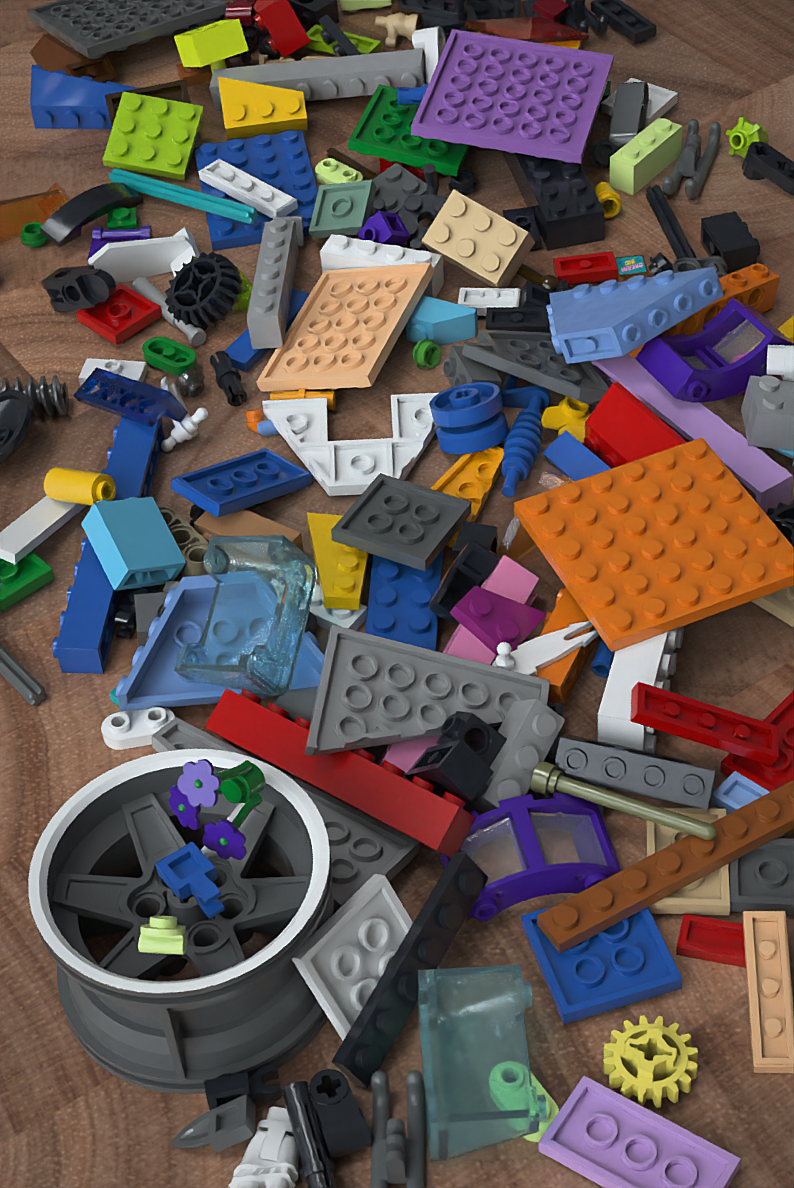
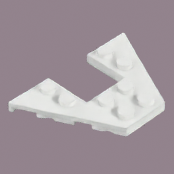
[262,393,439,496]

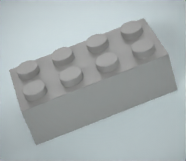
[741,375,794,451]

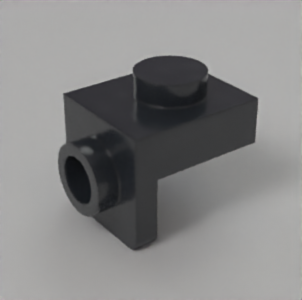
[521,279,568,315]

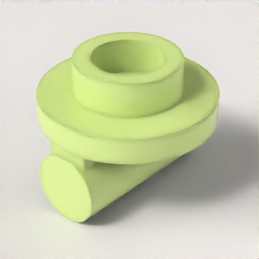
[138,916,187,955]

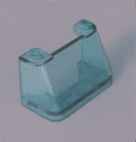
[174,535,317,696]
[418,964,547,1161]

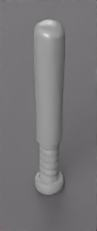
[132,277,206,346]

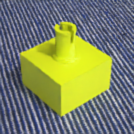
[174,19,248,74]

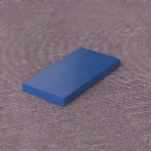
[171,448,313,518]

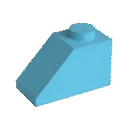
[406,295,478,346]

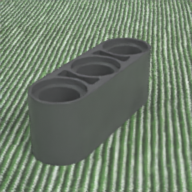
[609,82,649,151]

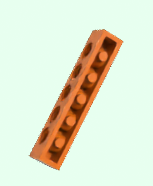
[627,263,780,359]

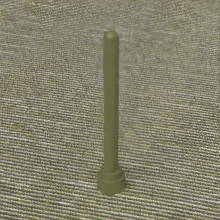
[531,761,717,840]

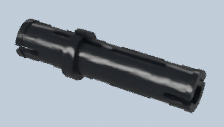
[280,1081,337,1188]

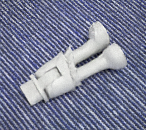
[228,1107,300,1188]

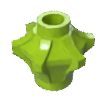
[726,117,769,159]

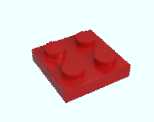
[76,283,162,345]

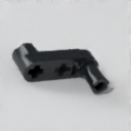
[741,141,794,196]

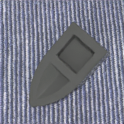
[171,1094,256,1153]

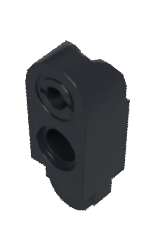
[41,265,116,312]

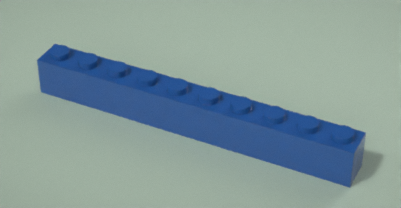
[52,413,165,674]

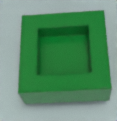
[108,207,138,230]

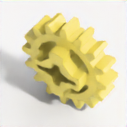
[603,1015,698,1108]

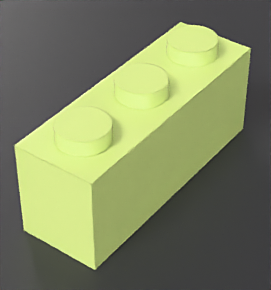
[610,117,682,195]

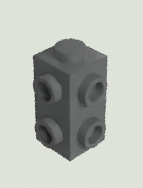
[443,346,502,393]

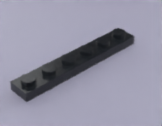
[331,852,489,1088]

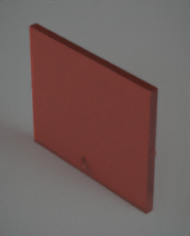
[465,17,589,43]

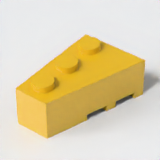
[218,77,308,141]

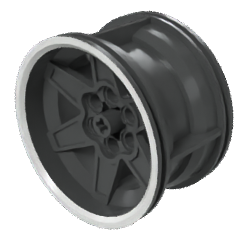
[28,749,337,1094]

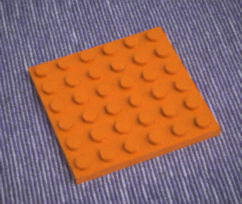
[514,438,794,652]

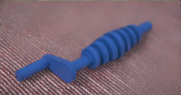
[501,373,550,497]

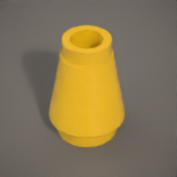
[595,182,622,218]

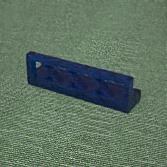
[73,367,188,427]

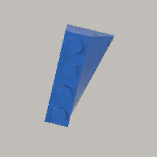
[30,64,137,129]

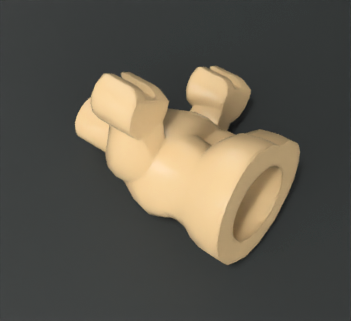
[375,13,420,48]

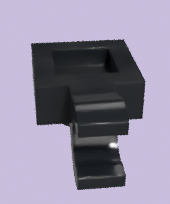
[114,587,161,639]
[204,1064,283,1110]

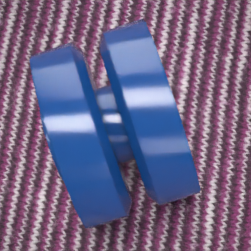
[429,382,509,454]

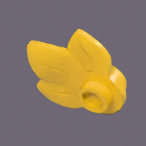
[541,396,591,444]

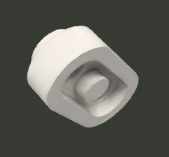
[101,707,175,750]

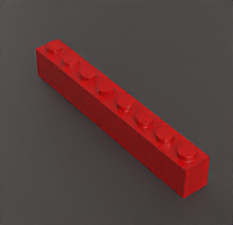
[205,688,476,859]

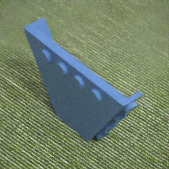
[546,266,724,364]
[115,571,324,712]

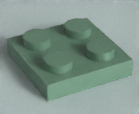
[308,180,376,239]

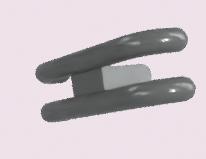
[662,119,721,199]
[370,1070,425,1188]

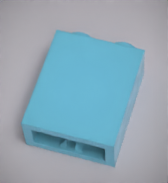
[81,497,186,591]

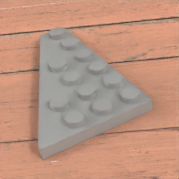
[304,625,550,756]

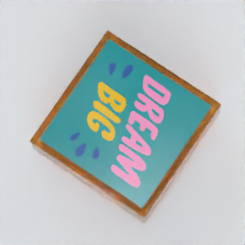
[615,255,648,282]

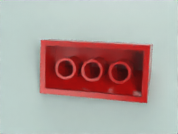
[584,382,687,469]

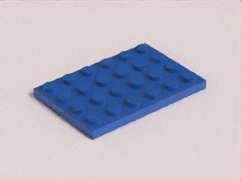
[194,130,318,251]

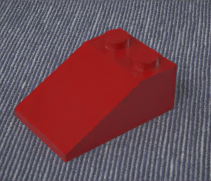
[253,0,310,58]

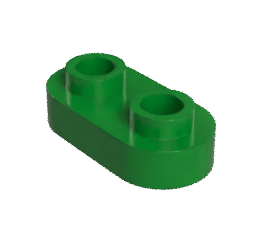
[142,337,198,377]

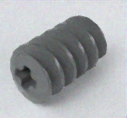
[0,375,69,416]

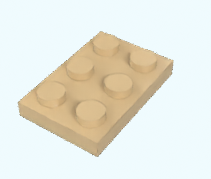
[646,807,730,915]

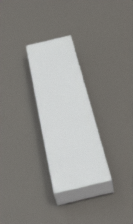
[199,159,298,219]
[0,496,87,564]

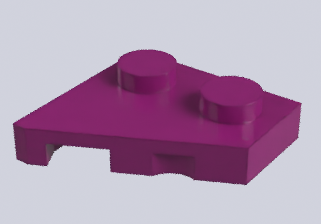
[450,586,547,656]

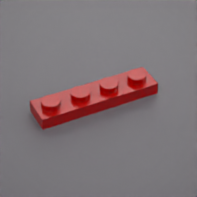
[630,681,779,766]

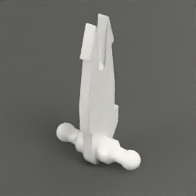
[160,376,208,452]
[492,621,599,677]

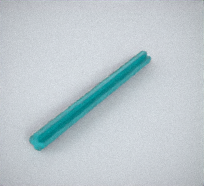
[108,168,259,224]

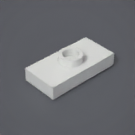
[458,288,521,316]
[78,358,148,390]

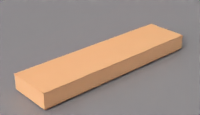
[742,911,794,1073]

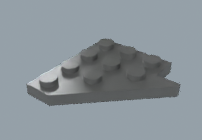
[461,329,609,404]

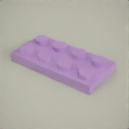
[538,1076,741,1188]

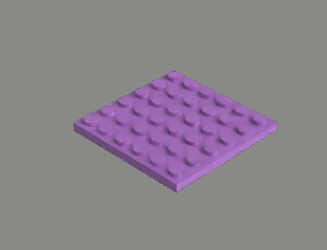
[411,29,614,164]

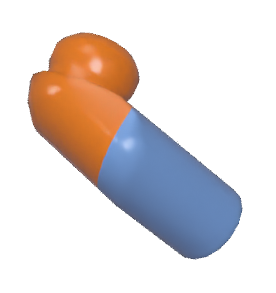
[245,409,280,436]

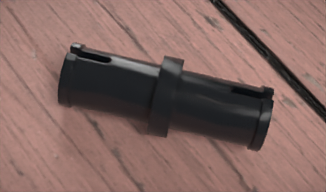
[210,351,247,406]

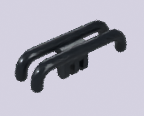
[560,0,608,40]

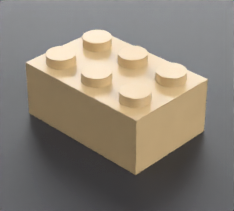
[421,189,535,288]

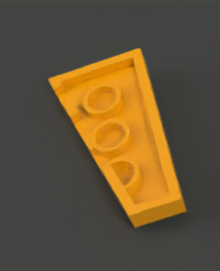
[430,446,504,548]

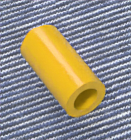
[44,467,116,506]

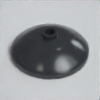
[0,390,32,464]

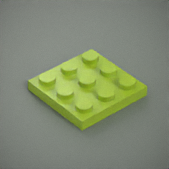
[103,91,204,181]

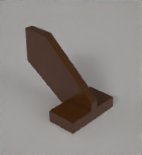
[30,34,118,84]

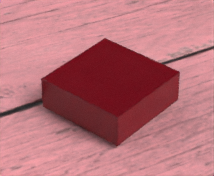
[532,0,570,23]

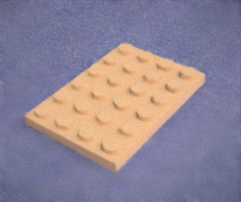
[256,262,435,392]

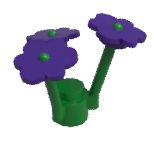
[169,759,265,860]

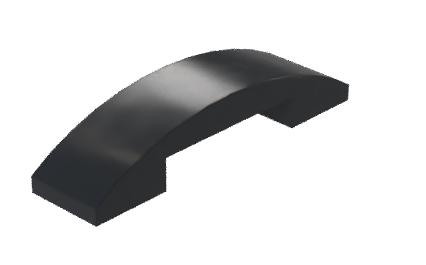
[40,183,143,247]

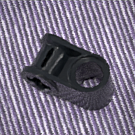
[309,1069,372,1160]

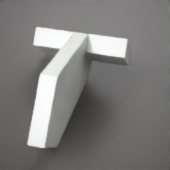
[88,227,200,284]

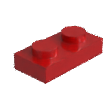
[553,251,618,285]

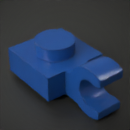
[155,842,225,918]

